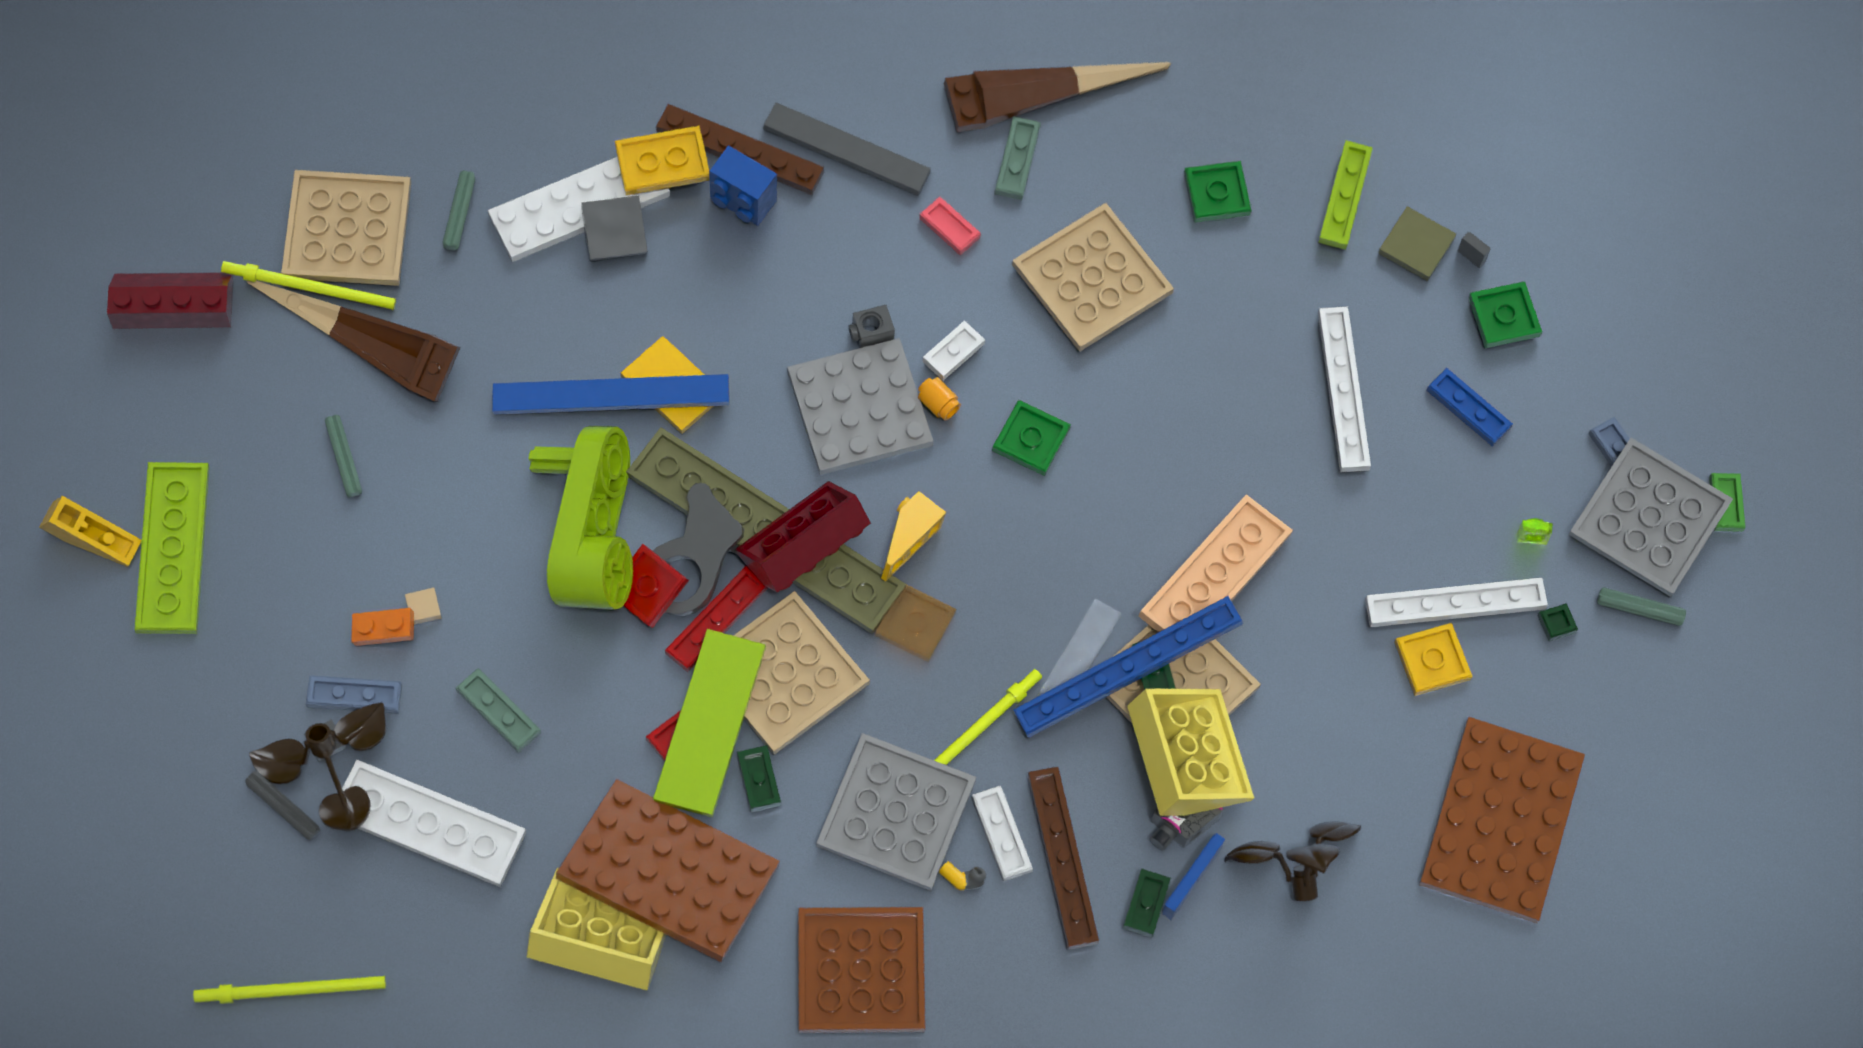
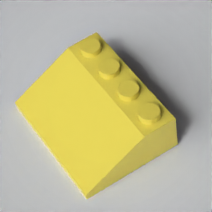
[1127,689,1254,816]
[527,868,666,990]

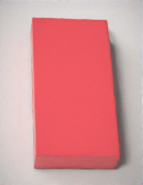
[919,197,981,255]

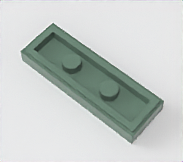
[995,116,1041,200]
[456,668,541,753]

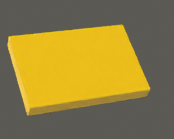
[615,126,710,195]
[620,336,714,434]

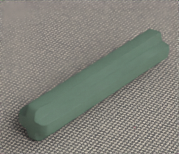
[443,170,475,251]
[325,415,362,497]
[1597,587,1686,626]

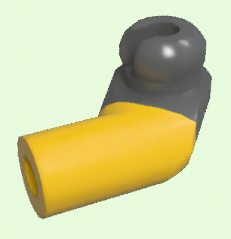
[939,861,986,890]

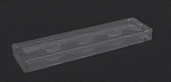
[1037,599,1121,697]

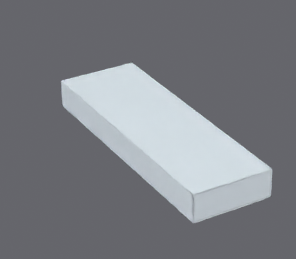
[972,785,1033,882]

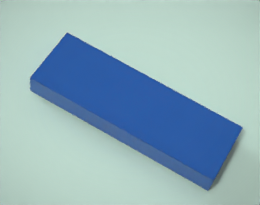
[1426,368,1513,447]
[1162,833,1225,920]

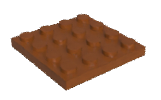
[798,907,925,1033]

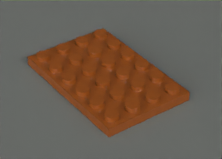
[1419,717,1585,924]
[556,779,780,963]

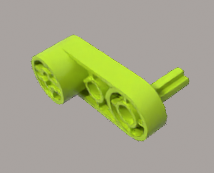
[528,426,633,610]

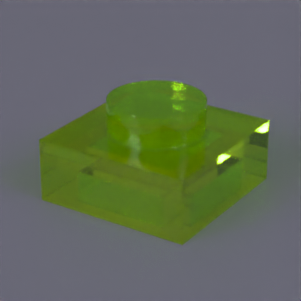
[1517,518,1553,545]

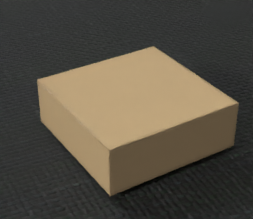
[405,587,441,625]

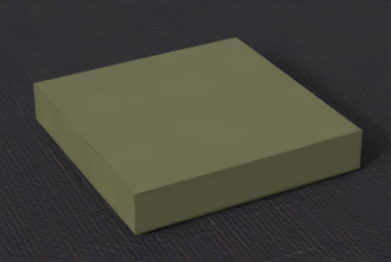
[1378,206,1457,281]

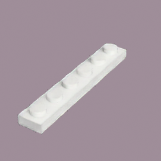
[1318,307,1371,472]
[1365,578,1548,627]

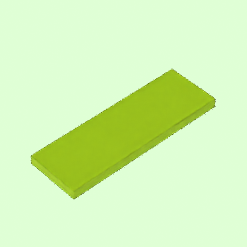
[134,462,210,634]
[653,629,766,818]

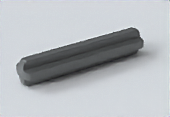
[245,771,320,840]

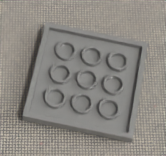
[787,338,933,475]
[1569,438,1733,597]
[816,733,976,891]

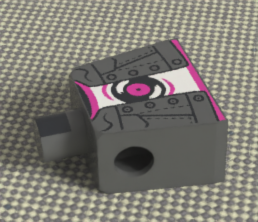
[1150,807,1224,851]

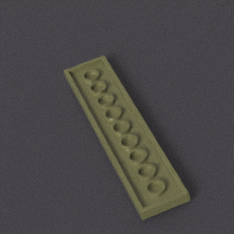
[626,427,906,634]

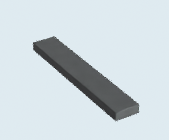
[764,102,931,196]

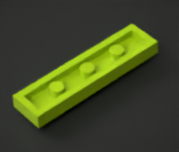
[1318,140,1373,250]

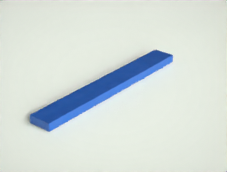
[492,374,730,415]
[1013,596,1243,738]

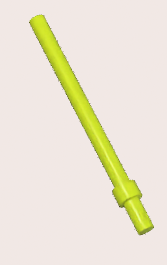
[221,261,396,310]
[934,669,1042,765]
[193,976,386,1004]

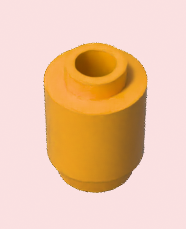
[918,377,961,421]

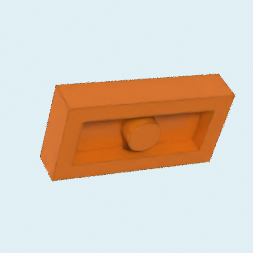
[351,608,414,646]

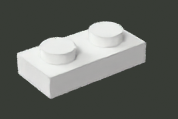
[923,320,985,381]

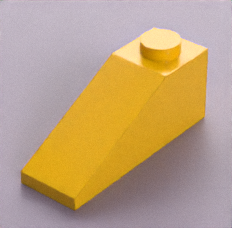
[881,491,946,582]
[39,495,142,567]

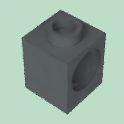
[849,304,895,348]

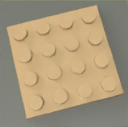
[281,170,411,286]
[1012,203,1174,352]
[733,591,870,755]
[1106,625,1261,723]

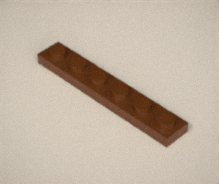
[656,104,824,195]
[1028,766,1099,950]

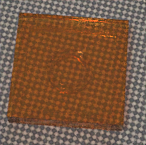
[875,584,957,662]

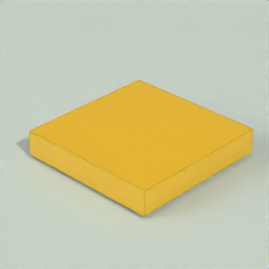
[1394,623,1473,696]

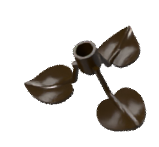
[249,702,386,831]
[1224,821,1361,901]

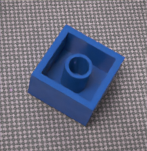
[709,145,777,226]

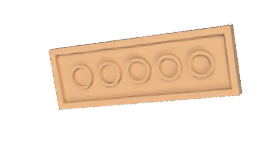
[1138,494,1293,632]

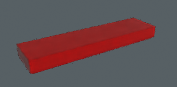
[665,566,768,672]

